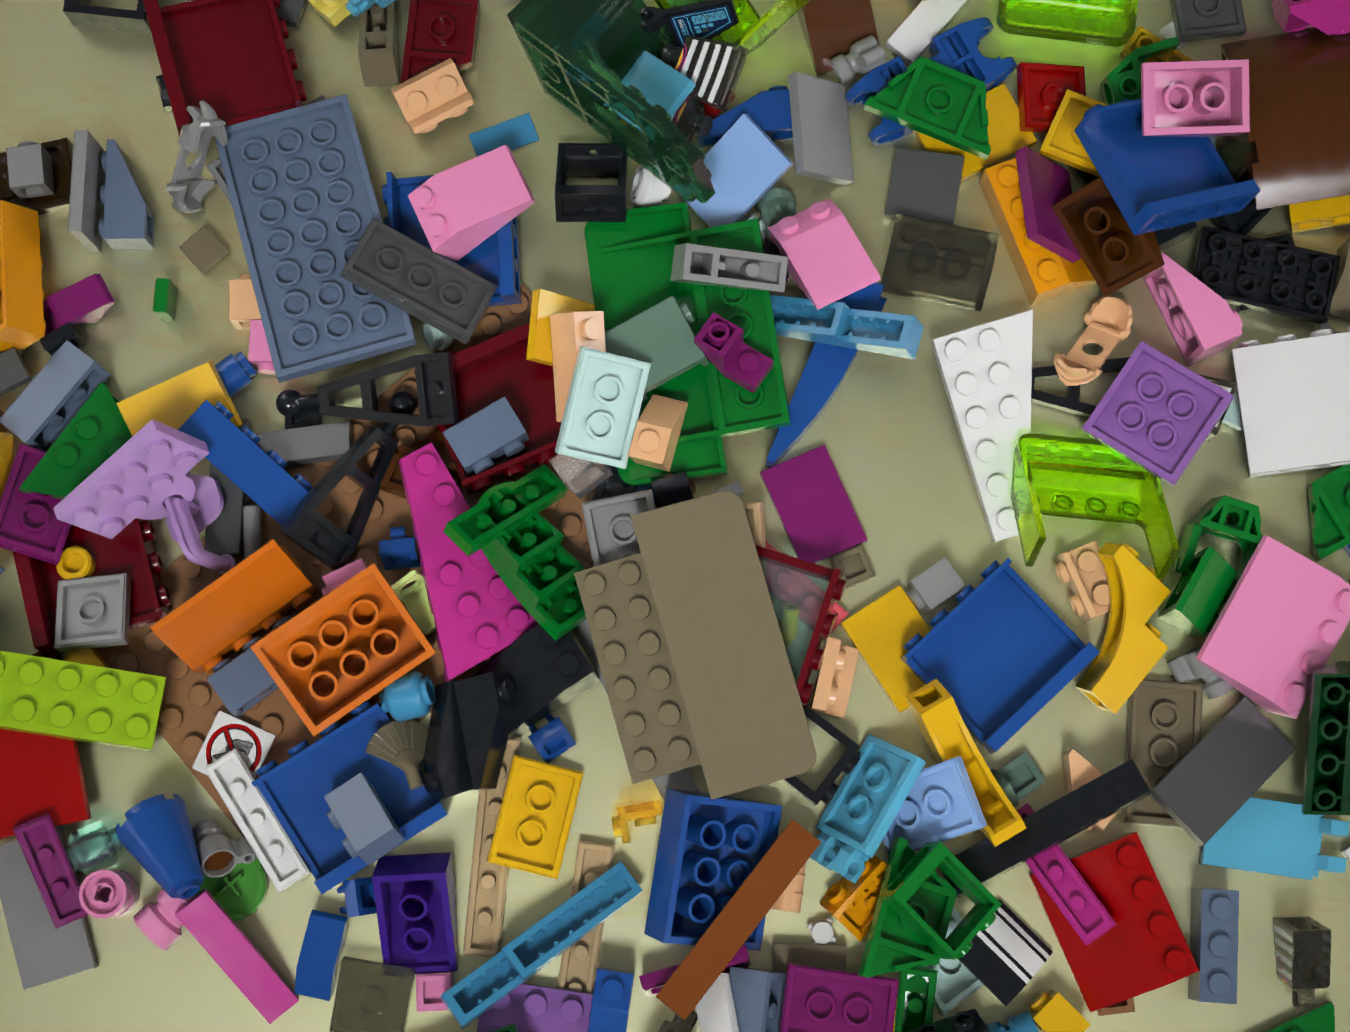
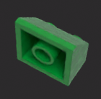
[1158,546,1238,639]

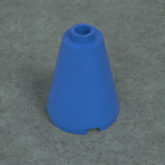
[115,794,204,899]

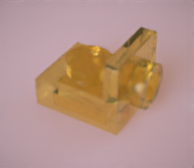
[611,800,663,844]

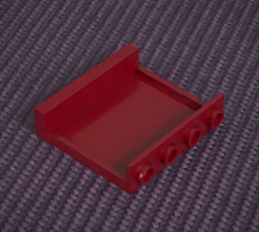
[143,0,307,137]
[414,322,562,493]
[13,518,172,656]

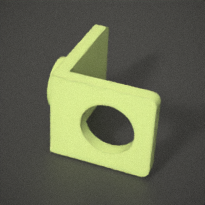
[391,569,436,635]

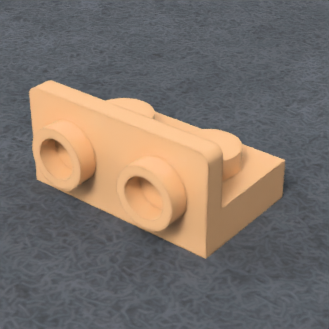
[390,58,475,134]
[1054,540,1110,623]
[810,637,859,718]

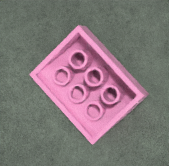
[1196,535,1350,719]

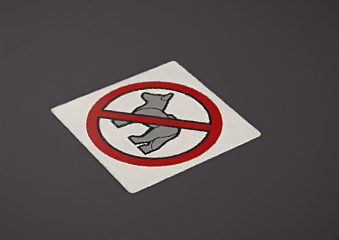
[192,711,275,779]

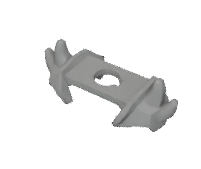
[166,100,228,213]

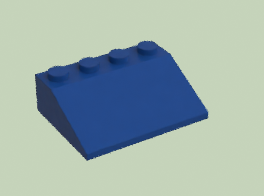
[644,788,782,951]

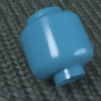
[379,670,436,722]

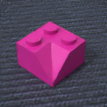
[1272,0,1350,35]

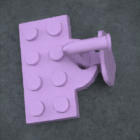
[53,419,235,574]

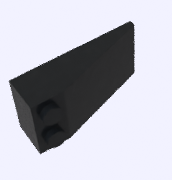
[470,624,600,741]

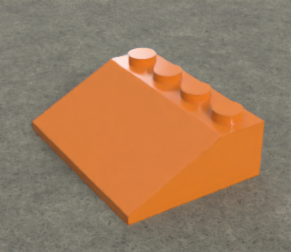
[150,539,319,674]
[250,562,436,737]

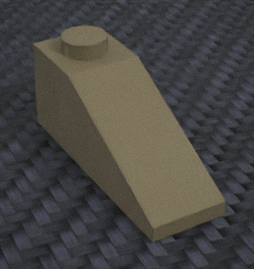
[358,1,399,87]

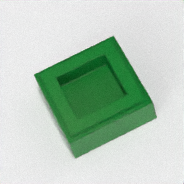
[153,278,178,322]

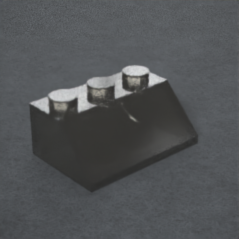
[881,214,999,312]

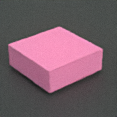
[416,972,454,1012]

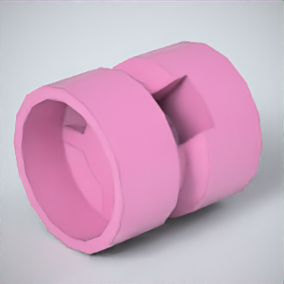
[79,870,140,918]
[133,888,194,950]

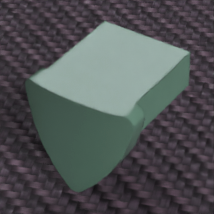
[755,187,797,243]
[990,751,1047,807]

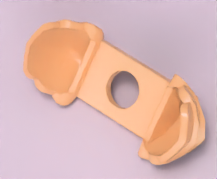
[1054,295,1133,386]

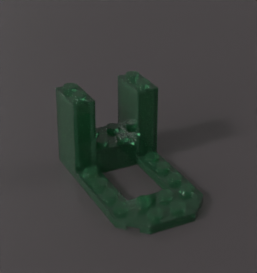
[507,0,715,203]

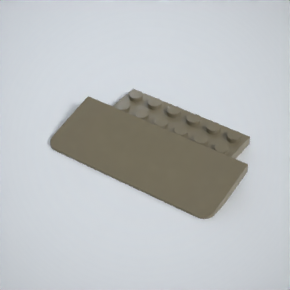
[574,491,817,800]

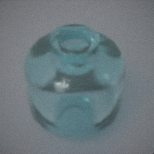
[64,822,123,876]

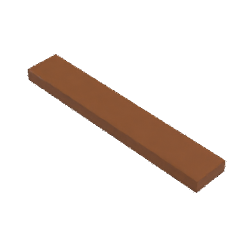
[656,819,821,1021]

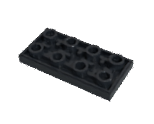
[1191,226,1340,324]

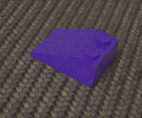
[372,852,458,975]

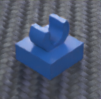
[379,526,420,570]
[528,714,576,763]
[337,877,377,918]

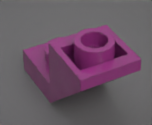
[43,274,115,335]
[694,312,774,393]

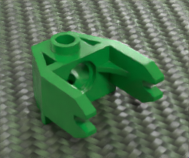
[1100,37,1180,105]
[1173,495,1263,585]

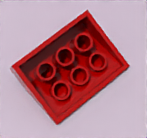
[0,729,92,840]
[1029,832,1199,1013]

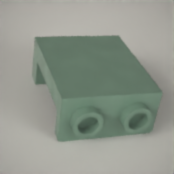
[605,296,710,402]

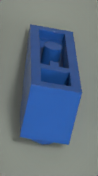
[696,86,793,148]
[588,967,635,1032]

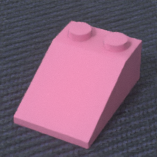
[1141,59,1250,137]
[408,145,536,261]
[768,198,881,310]
[1142,253,1243,367]

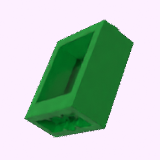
[880,841,1002,960]

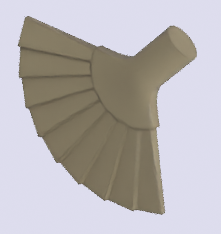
[365,721,428,790]

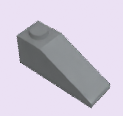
[671,243,788,293]

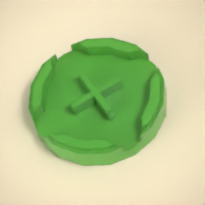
[195,856,269,921]

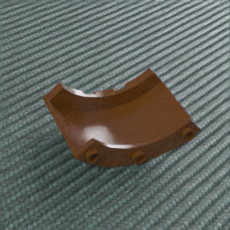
[1220,28,1350,210]

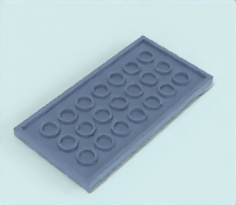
[214,94,417,383]

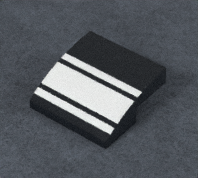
[958,900,1053,1007]

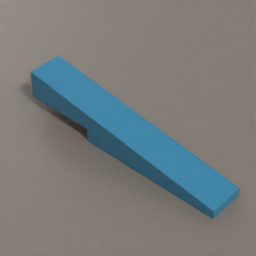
[771,295,924,360]
[441,861,643,1030]

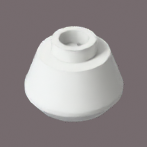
[630,161,672,208]

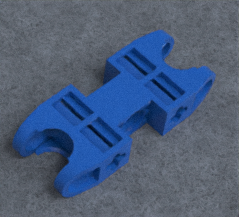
[845,17,1017,145]

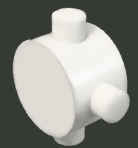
[807,917,837,944]

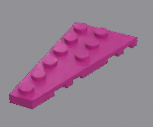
[399,442,538,682]

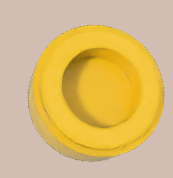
[56,546,95,580]

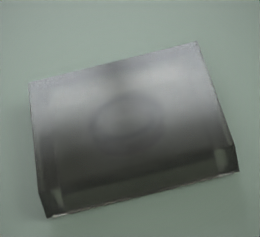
[329,956,416,1032]

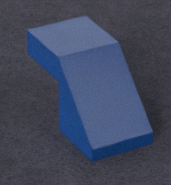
[294,909,348,1001]

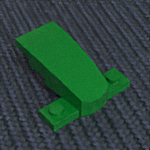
[443,464,587,641]

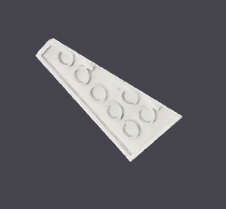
[931,309,1033,542]

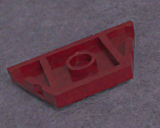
[400,0,480,84]

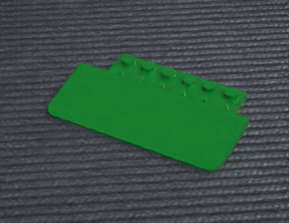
[584,203,791,486]

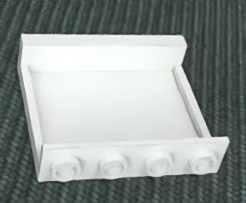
[1231,326,1350,478]

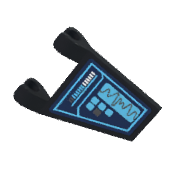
[640,0,739,65]

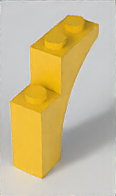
[1075,542,1171,714]
[905,679,1026,847]

